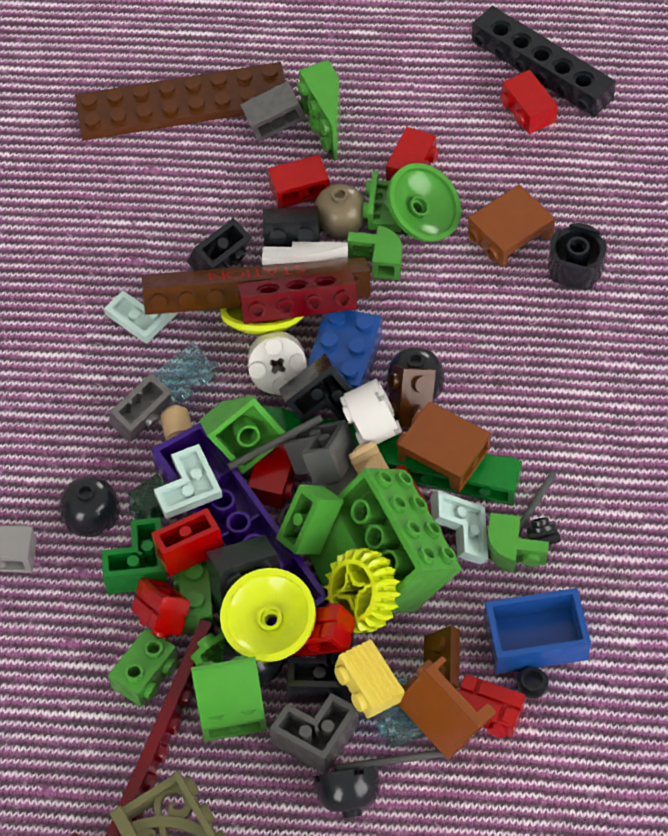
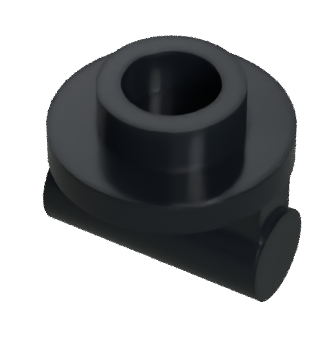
[526,517,561,545]

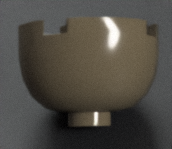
[314,184,367,239]

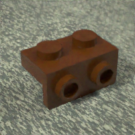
[387,365,436,427]
[423,625,460,689]

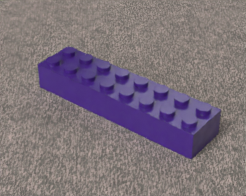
[151,423,330,626]

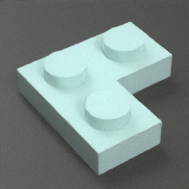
[104,291,179,344]
[154,444,222,519]
[430,490,488,565]

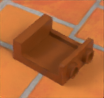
[467,184,555,267]
[396,401,491,493]
[397,656,497,760]

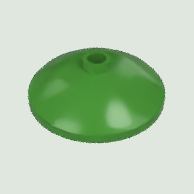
[387,163,461,242]

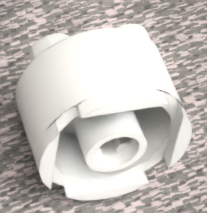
[248,331,307,395]
[340,378,402,445]

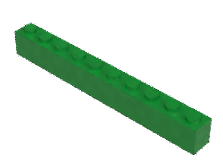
[262,405,522,506]

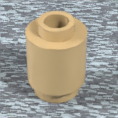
[160,405,192,441]

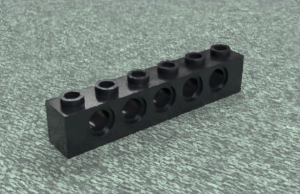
[472,6,616,117]

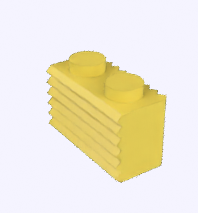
[334,639,405,719]

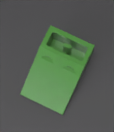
[297,60,341,161]
[191,656,267,742]

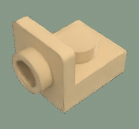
[348,441,389,475]

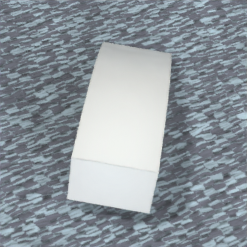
[262,241,348,265]

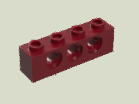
[238,269,358,324]

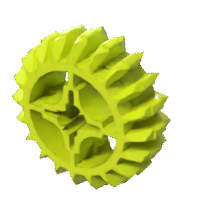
[323,548,401,633]

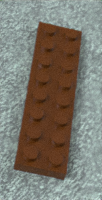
[75,62,285,141]

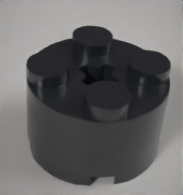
[548,223,607,290]

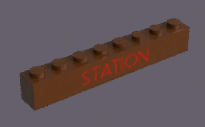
[141,257,371,315]

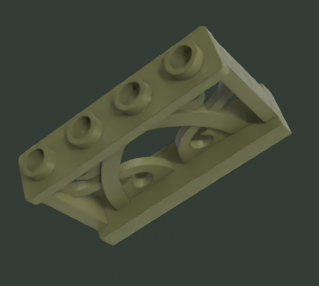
[109,770,225,836]

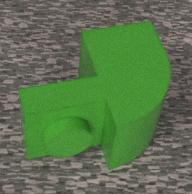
[347,226,402,281]
[487,513,549,573]

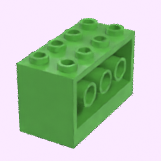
[331,468,462,613]

